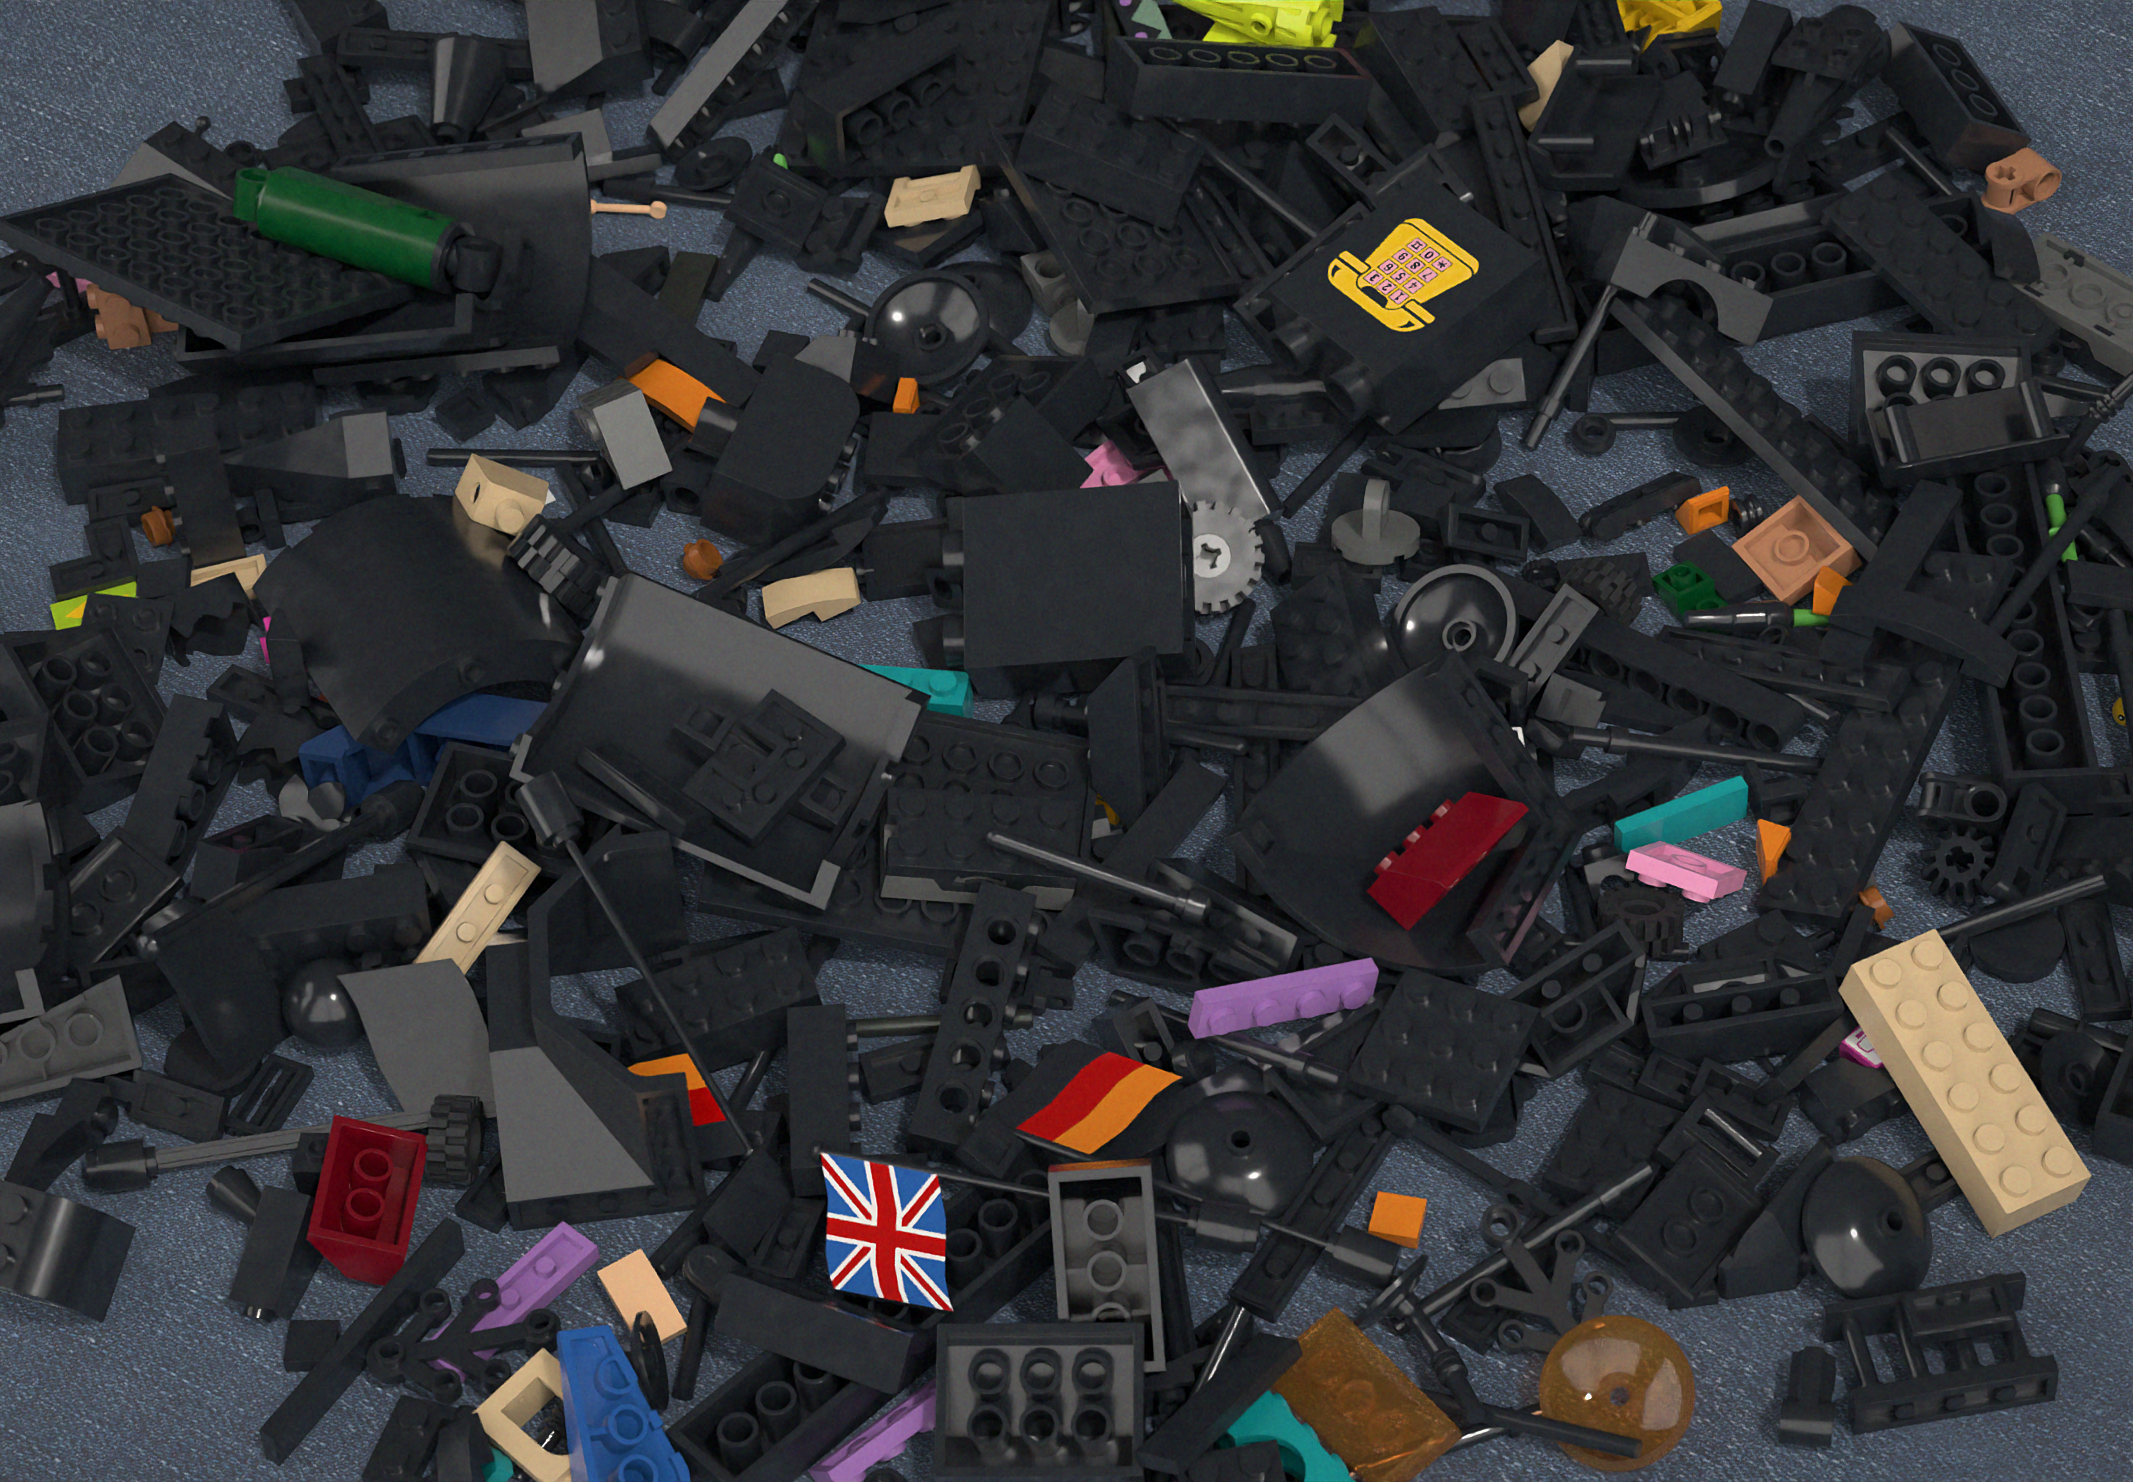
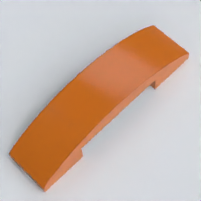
[614,359,728,433]

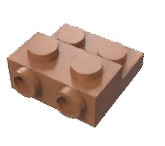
[87,283,179,350]
[1732,494,1863,606]

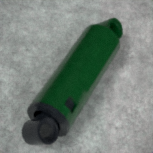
[233,166,499,295]

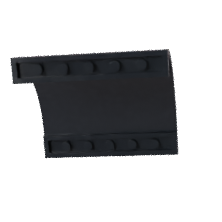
[312,131,592,389]

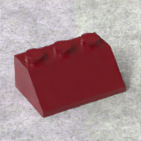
[1367,791,1529,932]
[306,1114,428,1286]

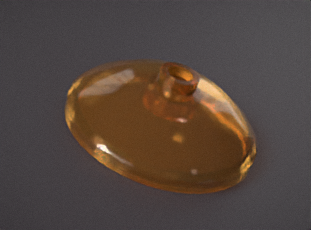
[1539,1315,1696,1472]

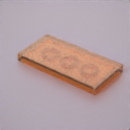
[1271,1307,1463,1482]

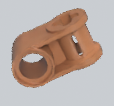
[1981,147,2062,215]

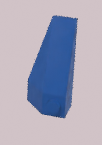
[557,1325,691,1482]

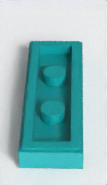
[1614,775,1748,854]

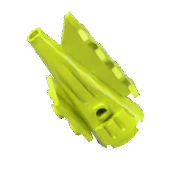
[1169,0,1344,47]

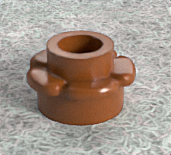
[141,506,177,547]
[682,539,723,581]
[1858,884,1895,929]

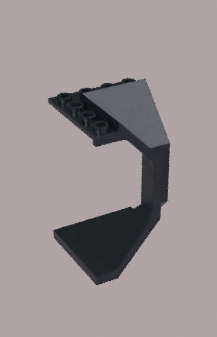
[485,821,708,1232]

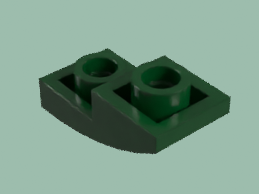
[1651,560,1733,636]

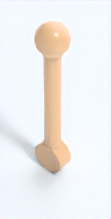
[591,199,667,219]

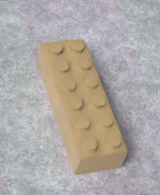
[1839,929,2091,1238]

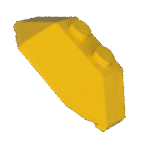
[1616,0,1723,53]

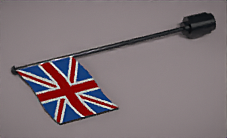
[811,1141,1262,1316]

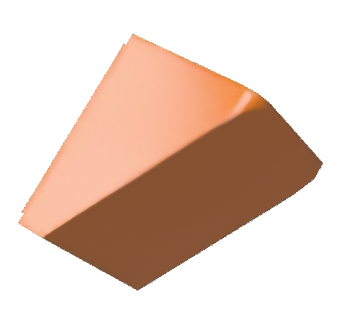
[1675,486,1730,535]
[1812,565,1854,616]
[1756,819,1791,886]

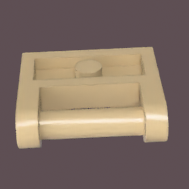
[884,165,981,227]

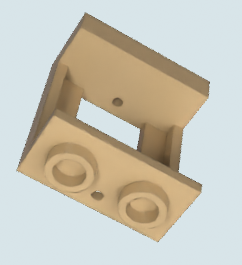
[473,1348,572,1482]

